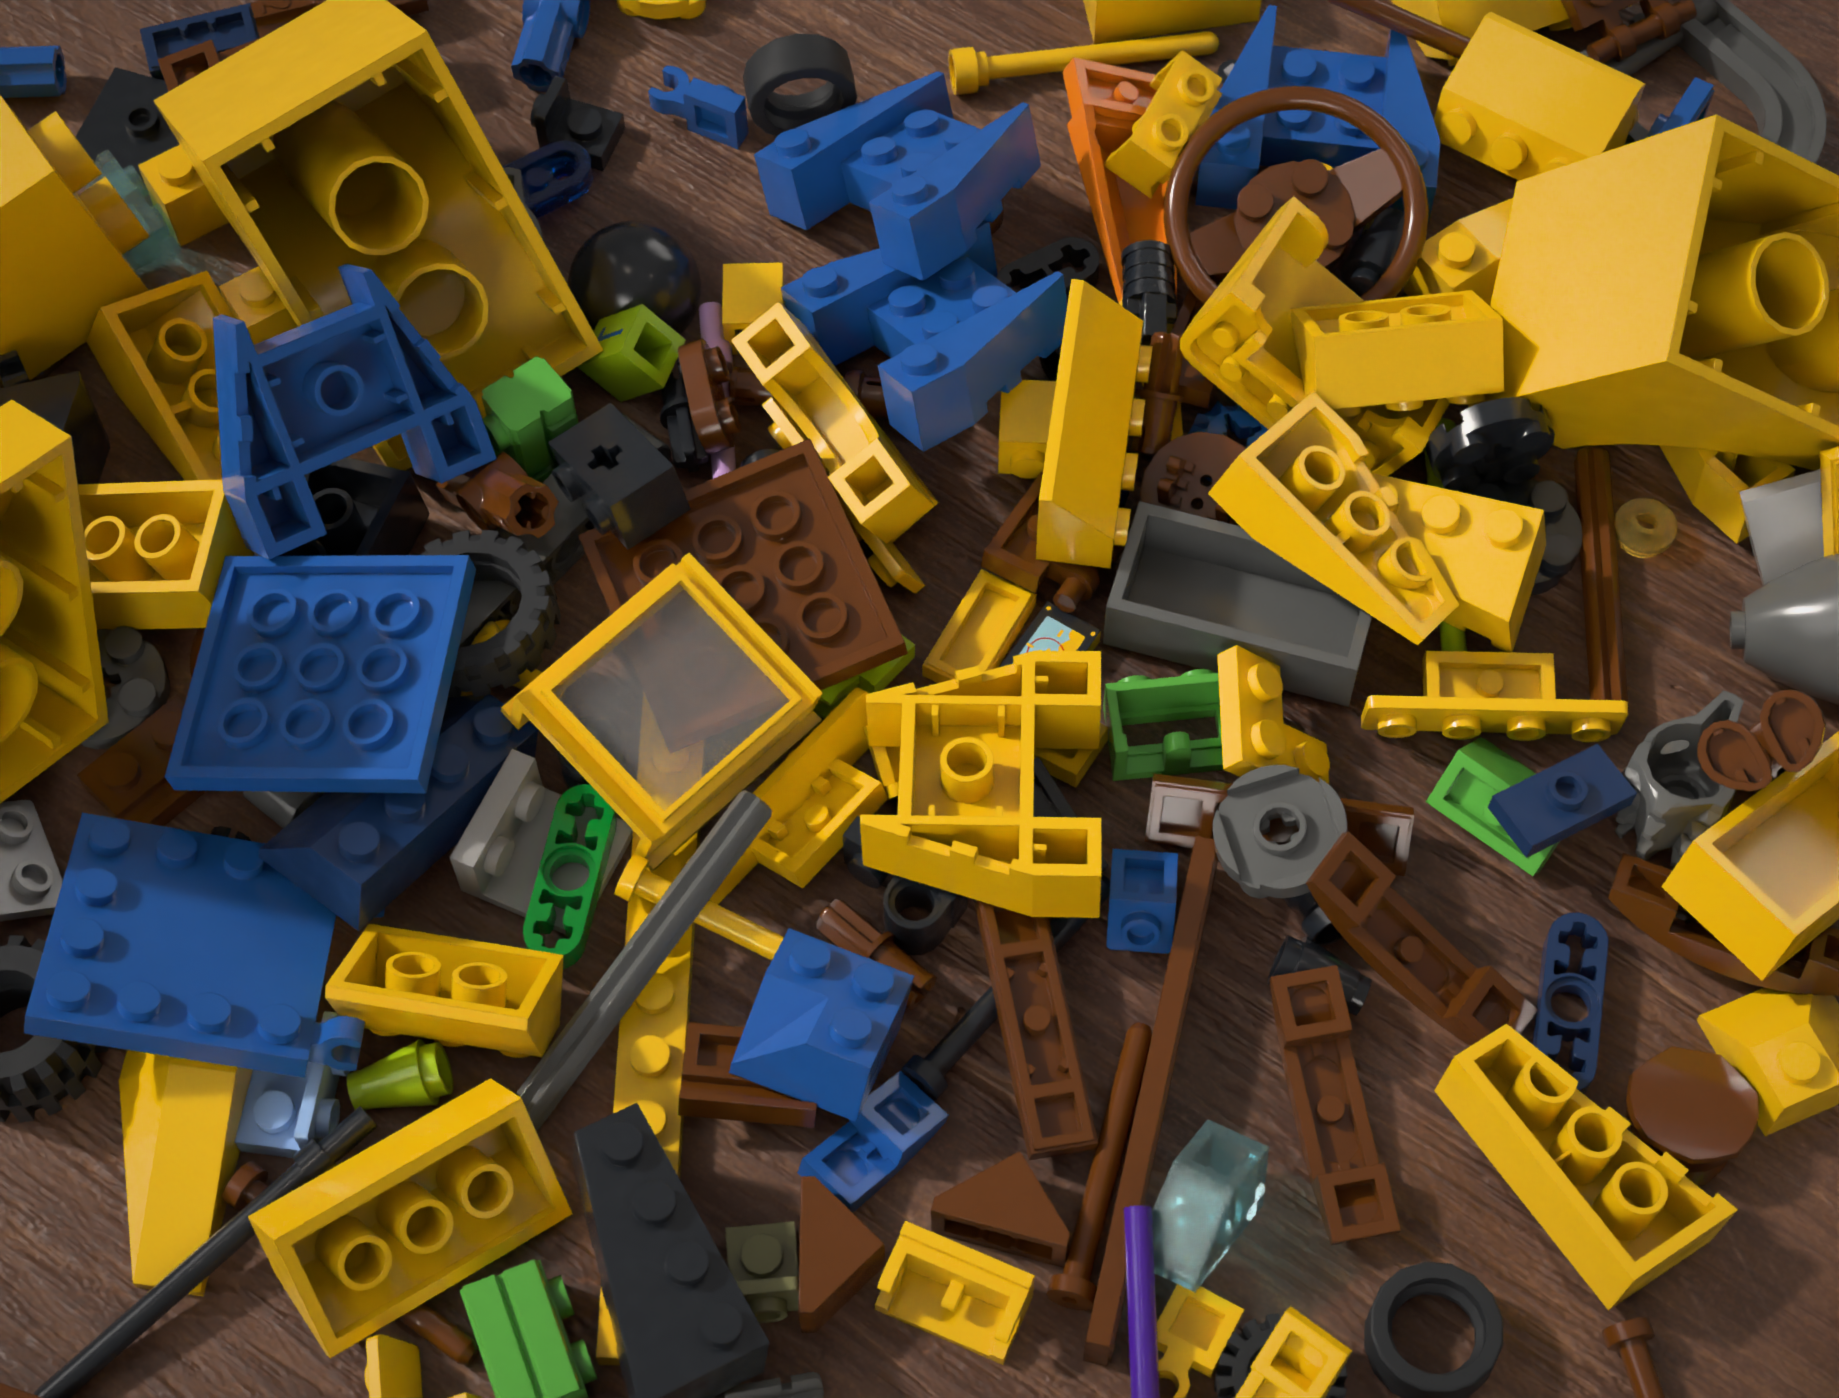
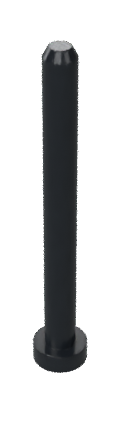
[901,874,1110,1101]

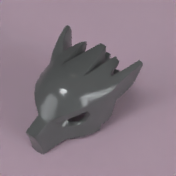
[1615,690,1744,867]

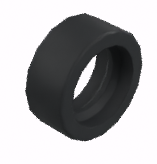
[743,34,857,136]
[1364,1262,1503,1398]

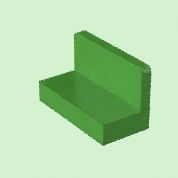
[1426,737,1560,876]

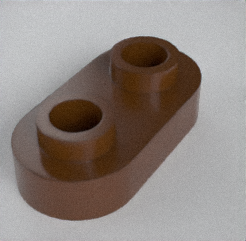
[678,338,741,455]

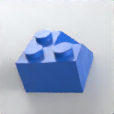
[729,928,914,1122]

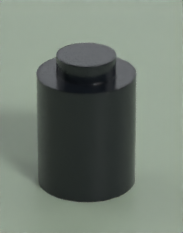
[1341,207,1404,297]

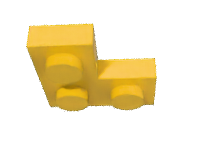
[1217,645,1330,784]

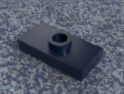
[140,3,260,81]
[1487,744,1637,858]

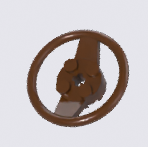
[1163,86,1429,304]

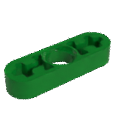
[523,784,617,969]

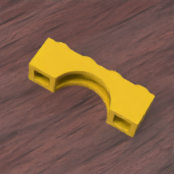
[731,302,935,544]

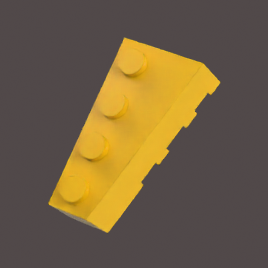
[1372,473,1546,652]
[1434,1024,1738,1311]

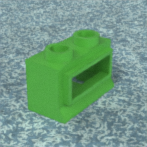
[1103,669,1224,781]

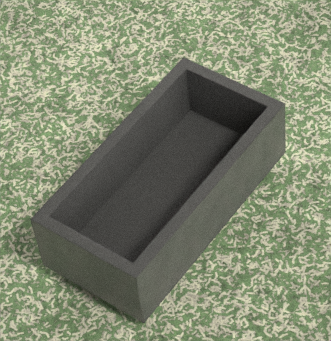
[1103,501,1373,707]

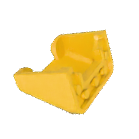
[1180,196,1450,476]

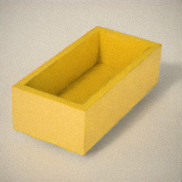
[1662,731,1839,981]

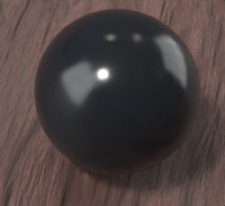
[568,220,701,335]

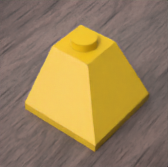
[1697,987,1839,1136]

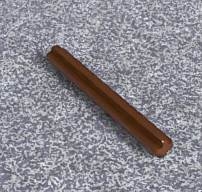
[1574,447,1629,713]

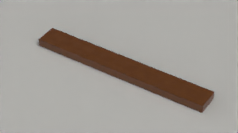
[1083,836,1218,1366]

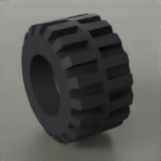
[0,935,108,1123]

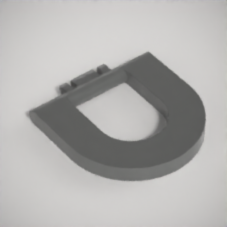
[1581,0,1827,164]

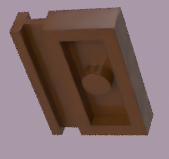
[77,694,207,826]
[678,1022,817,1128]

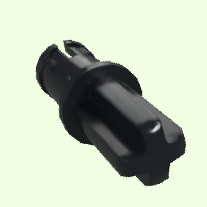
[660,358,709,472]

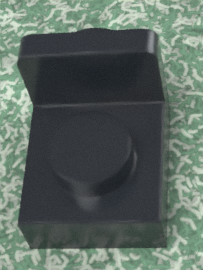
[530,76,625,171]

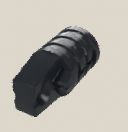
[1121,240,1177,346]

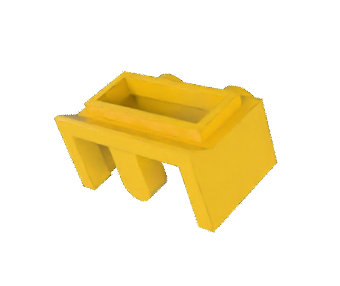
[1103,50,1222,198]

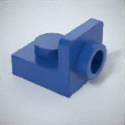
[1106,849,1178,954]

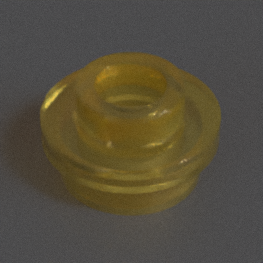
[1615,498,1678,558]

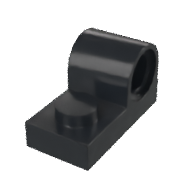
[843,816,968,955]

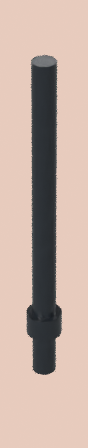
[33,1106,378,1398]

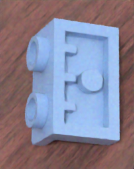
[235,1011,350,1158]

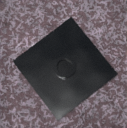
[76,67,180,187]

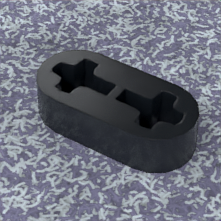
[996,237,1100,303]

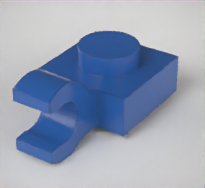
[648,66,748,149]

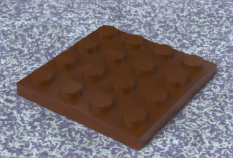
[578,439,908,754]

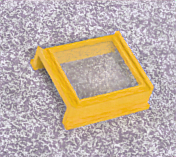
[501,553,823,872]

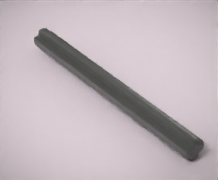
[516,790,772,1131]

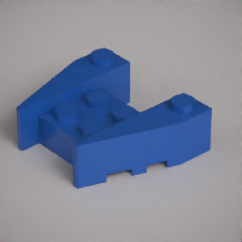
[1195,5,1440,224]
[754,71,1041,281]
[781,221,1068,452]
[213,263,497,559]

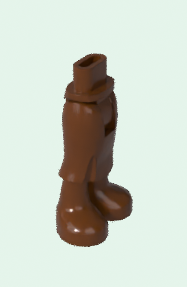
[1697,689,1826,791]

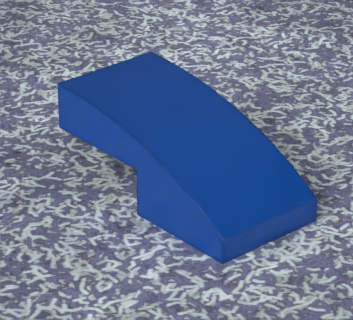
[797,1071,949,1213]

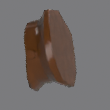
[1625,1046,1759,1187]

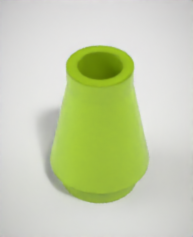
[347,1039,453,1111]

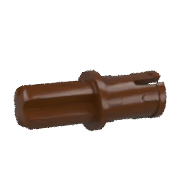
[1131,332,1184,454]
[815,899,937,1010]

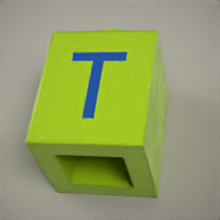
[577,304,686,402]

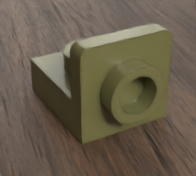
[725,1221,799,1323]

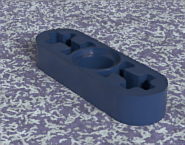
[1533,913,1608,1094]

